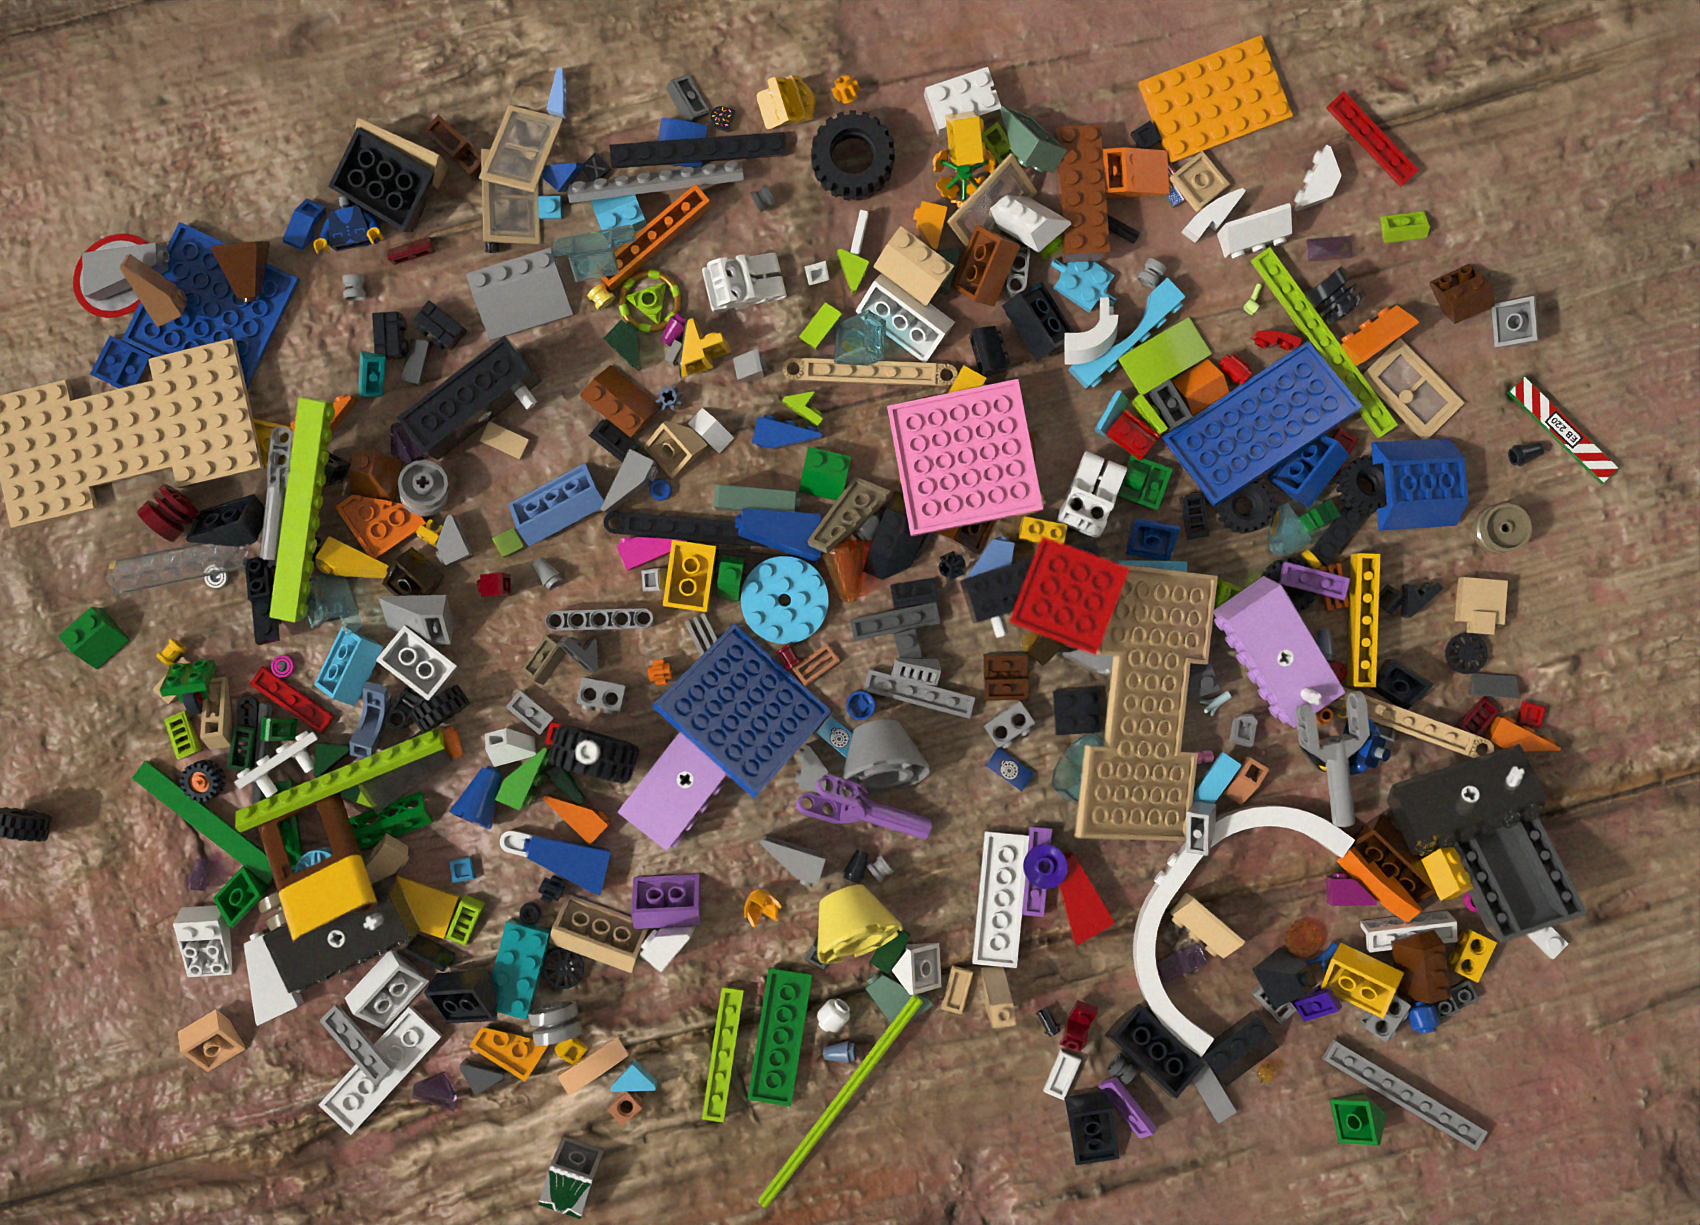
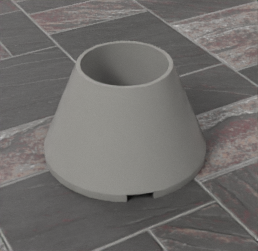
[842,720,930,794]

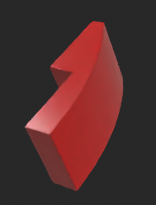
[1250,330,1302,351]

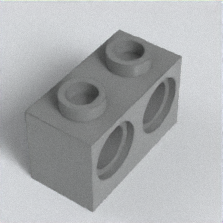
[577,677,628,715]
[982,700,1035,748]
[1358,995,1411,1042]

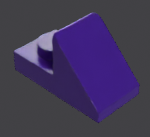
[1293,985,1342,1022]

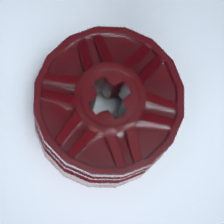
[137,483,200,542]

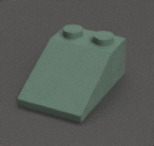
[1000,106,1067,173]

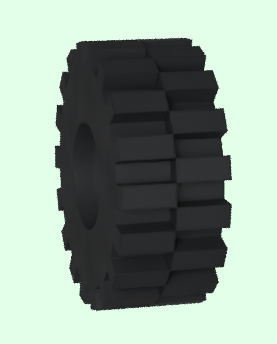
[1336,455,1387,514]
[1215,480,1275,534]
[1261,558,1318,612]
[410,684,470,733]
[0,807,52,842]

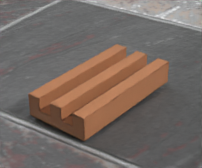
[792,643,840,686]

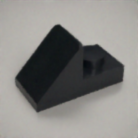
[1401,582,1443,618]

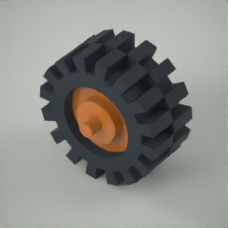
[180,759,226,802]

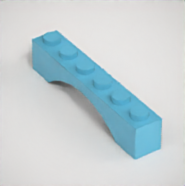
[1068,277,1185,389]

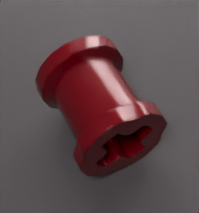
[775,642,803,670]

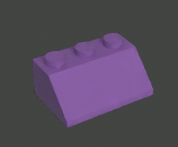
[631,874,701,929]

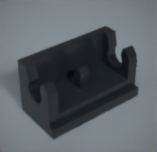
[588,419,641,463]
[890,578,938,609]

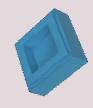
[449,857,476,883]

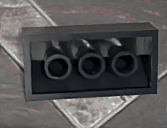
[1104,1004,1205,1099]

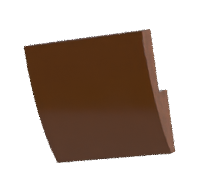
[983,653,1029,701]

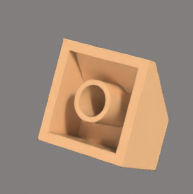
[178,1009,246,1072]

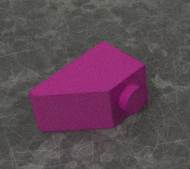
[1326,872,1377,906]

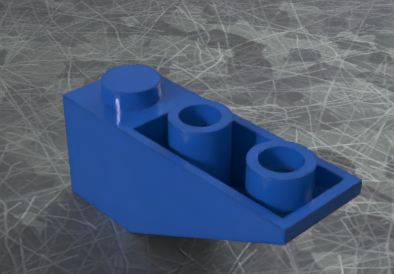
[751,415,822,450]

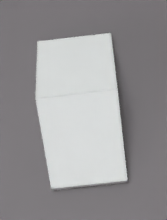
[688,408,734,454]

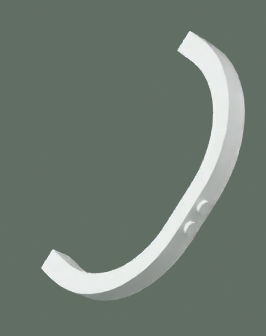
[1133,804,1355,1057]

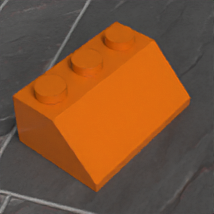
[1341,305,1419,366]

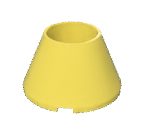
[817,885,903,964]

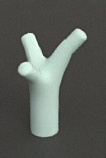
[1199,691,1232,716]

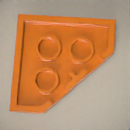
[335,494,427,560]

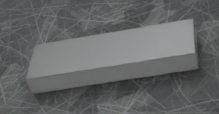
[1192,1055,1237,1124]

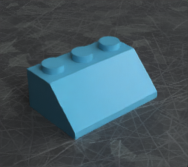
[314,625,383,706]

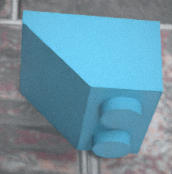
[591,195,647,242]

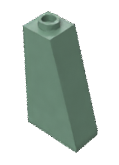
[714,485,800,512]

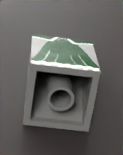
[538,1136,604,1219]

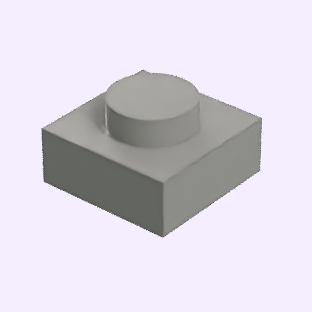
[665,340,682,367]

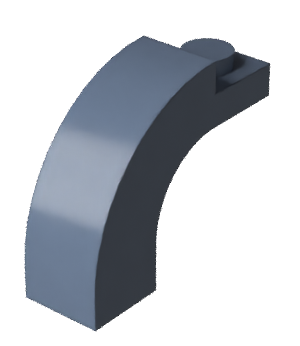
[350,681,391,758]

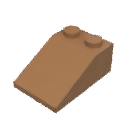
[119,254,187,327]

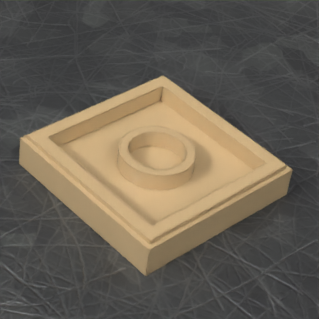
[1169,151,1230,212]

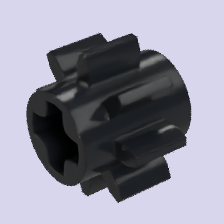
[938,551,966,580]
[538,875,565,904]

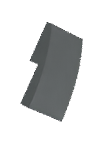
[1430,978,1479,1021]

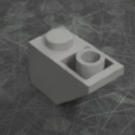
[733,349,767,383]
[795,744,828,792]

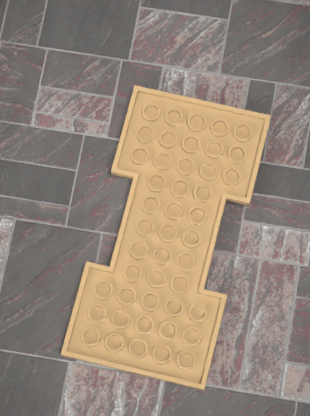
[0,338,264,528]
[1075,563,1218,841]

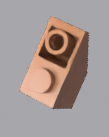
[1222,756,1269,805]

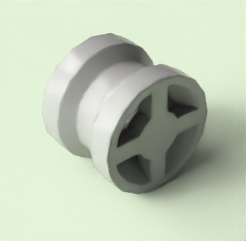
[867,855,894,883]

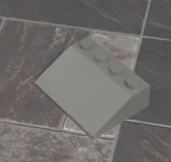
[466,248,574,341]

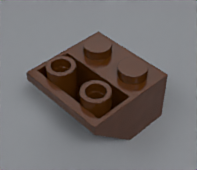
[1430,264,1495,324]

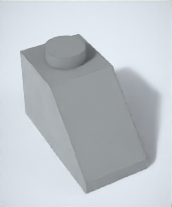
[436,514,474,566]
[1186,801,1216,856]

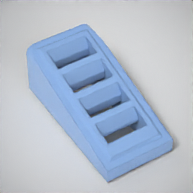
[546,67,567,120]

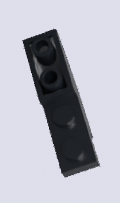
[244,556,281,646]

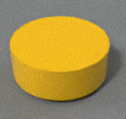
[1301,549,1322,570]

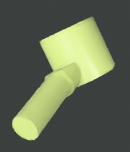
[1244,284,1262,315]

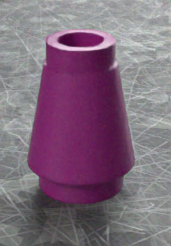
[660,313,687,347]

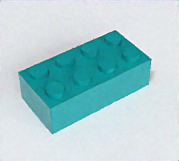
[492,918,552,1020]

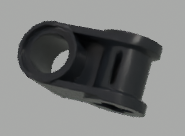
[386,687,426,729]

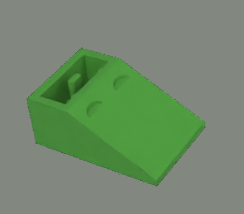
[495,745,552,811]

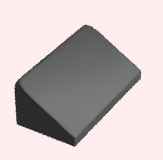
[666,74,710,122]
[401,338,433,386]
[1470,673,1519,698]

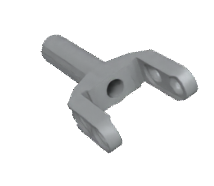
[260,426,294,560]
[1296,691,1370,827]

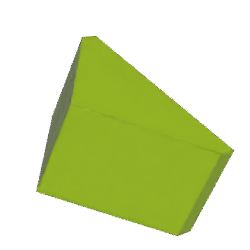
[837,249,869,295]

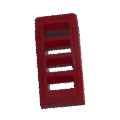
[1454,696,1500,736]

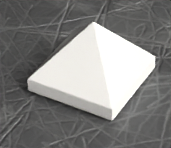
[805,261,830,286]

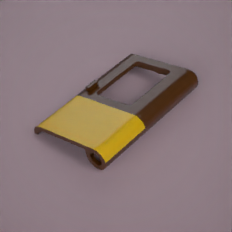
[257,792,378,944]

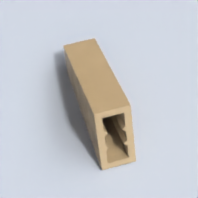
[981,966,1016,1028]

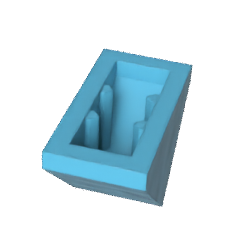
[611,1060,658,1092]

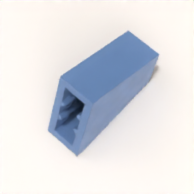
[961,536,1015,588]

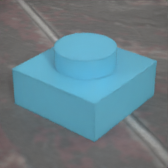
[538,196,562,220]

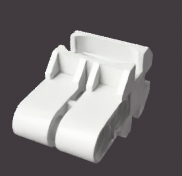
[702,253,787,313]
[1056,451,1127,538]

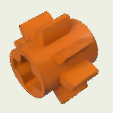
[648,659,673,686]

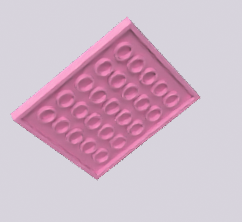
[887,379,1043,536]

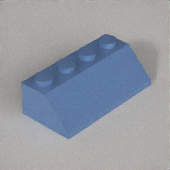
[508,463,604,546]

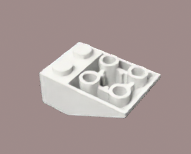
[173,905,233,977]

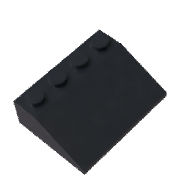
[328,127,435,232]

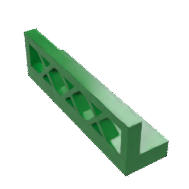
[349,791,433,851]

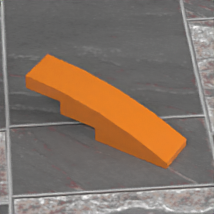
[1337,847,1423,923]

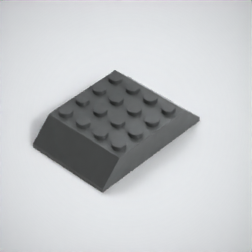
[1441,792,1588,943]

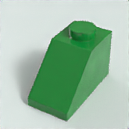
[717,555,745,601]

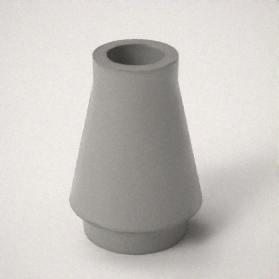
[532,557,563,590]

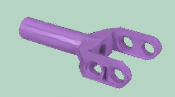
[796,775,932,840]

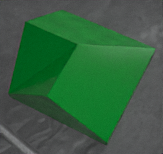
[1330,1092,1387,1146]

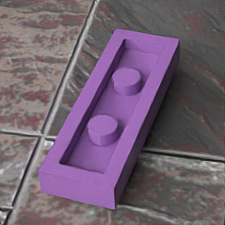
[1278,562,1350,600]
[1098,1077,1157,1139]

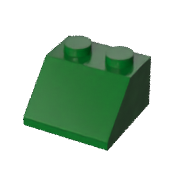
[799,447,851,501]
[58,607,130,669]
[213,866,270,929]

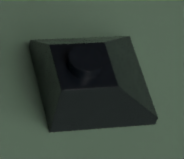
[1252,947,1318,1009]

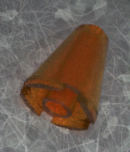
[821,540,864,602]

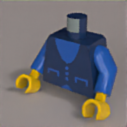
[313,196,384,254]
[1319,705,1391,775]

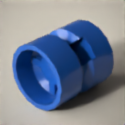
[846,691,875,720]

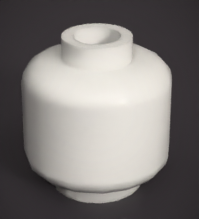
[817,999,850,1032]

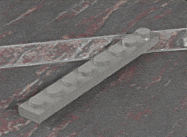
[568,161,744,203]
[1322,1039,1488,1151]

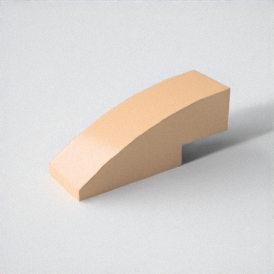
[558,1036,629,1096]

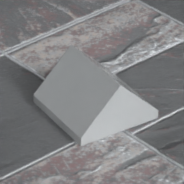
[1491,296,1539,348]

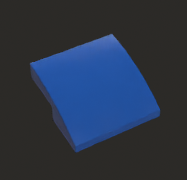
[658,118,707,168]
[90,335,151,389]

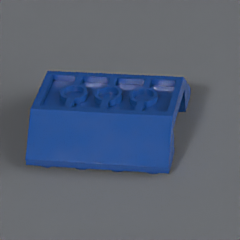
[1371,438,1468,531]

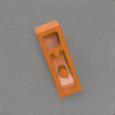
[542,794,611,845]

